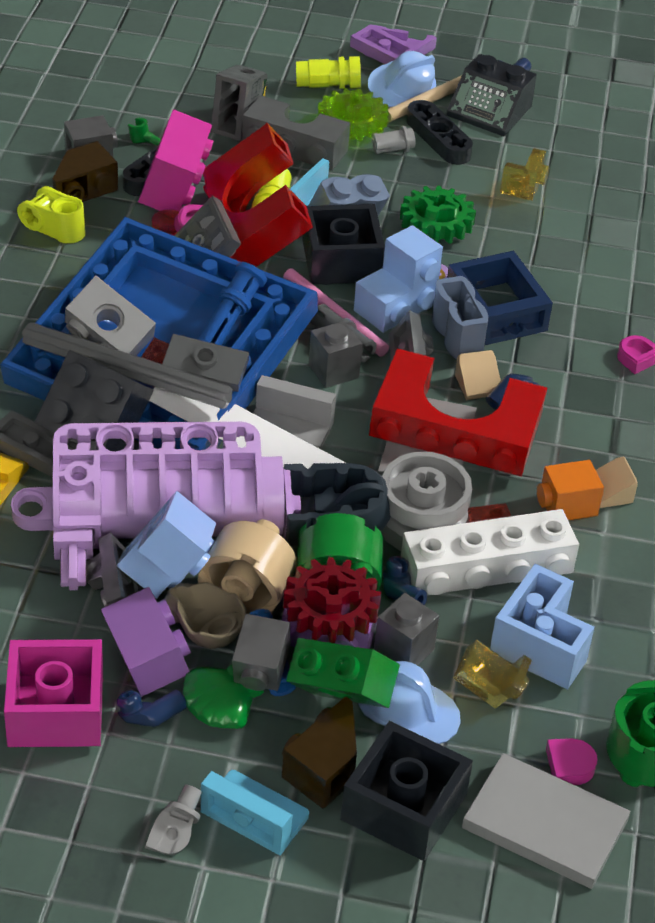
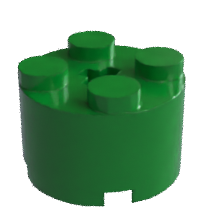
[295,513,383,591]
[606,680,655,787]

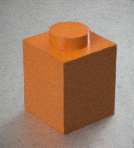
[537,459,604,520]

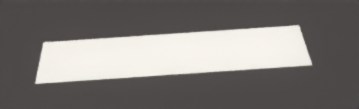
[149,387,345,469]

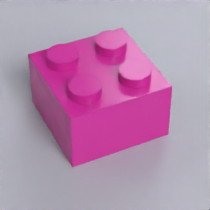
[138,109,214,217]
[4,639,103,747]

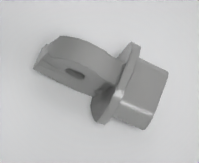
[144,784,202,855]

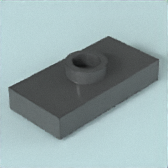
[163,334,249,392]

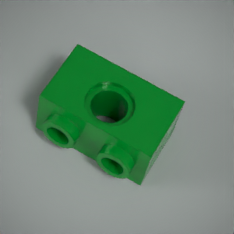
[286,638,400,708]

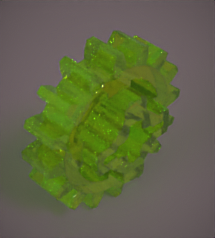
[318,88,389,142]

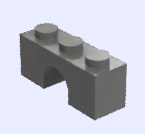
[242,95,350,171]

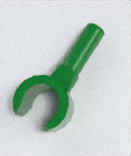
[128,117,161,146]

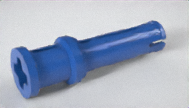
[198,262,267,345]

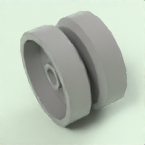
[381,452,472,551]

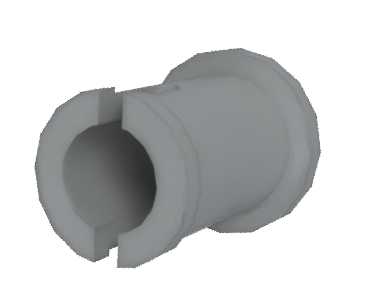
[372,126,415,155]

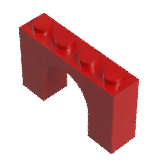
[203,123,313,267]
[369,348,548,477]

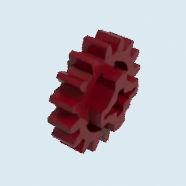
[283,557,381,643]

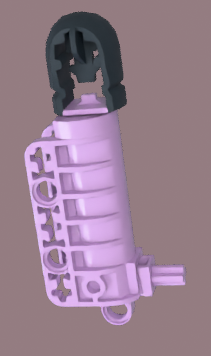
[11,421,391,590]

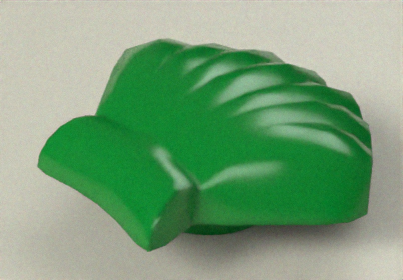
[183,664,264,729]

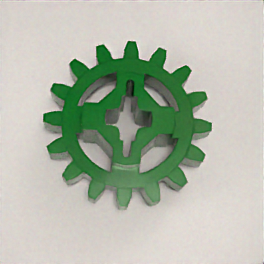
[400,186,476,244]

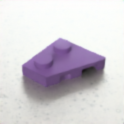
[350,24,437,64]

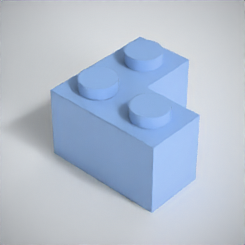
[354,225,443,333]
[117,491,216,598]
[490,564,595,690]

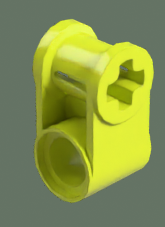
[17,186,86,243]

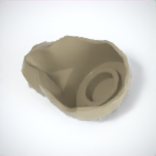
[165,582,246,649]

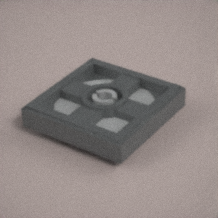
[175,196,241,258]

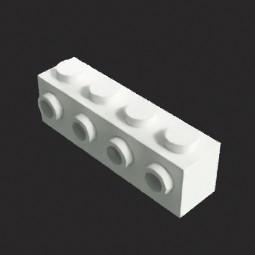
[401,509,579,596]

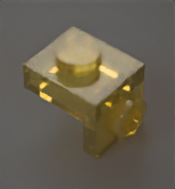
[500,148,549,201]
[453,639,532,709]

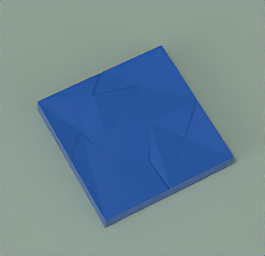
[0,217,318,451]

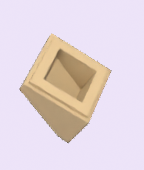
[455,350,501,400]
[596,456,638,508]

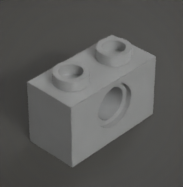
[65,276,156,356]

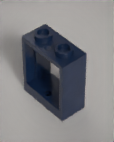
[447,250,553,346]

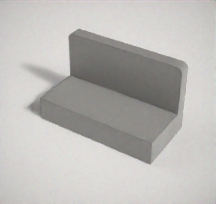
[253,375,336,449]

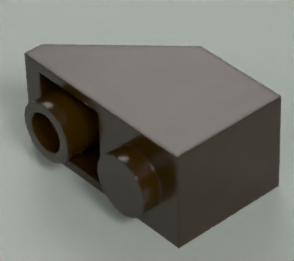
[52,141,118,202]
[282,696,357,809]

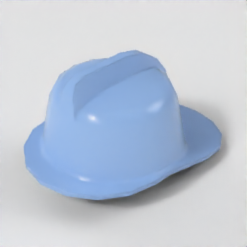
[368,51,436,107]
[359,661,461,744]

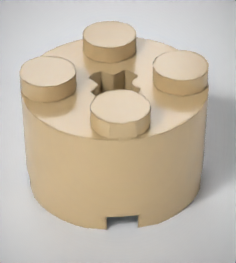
[198,519,297,614]

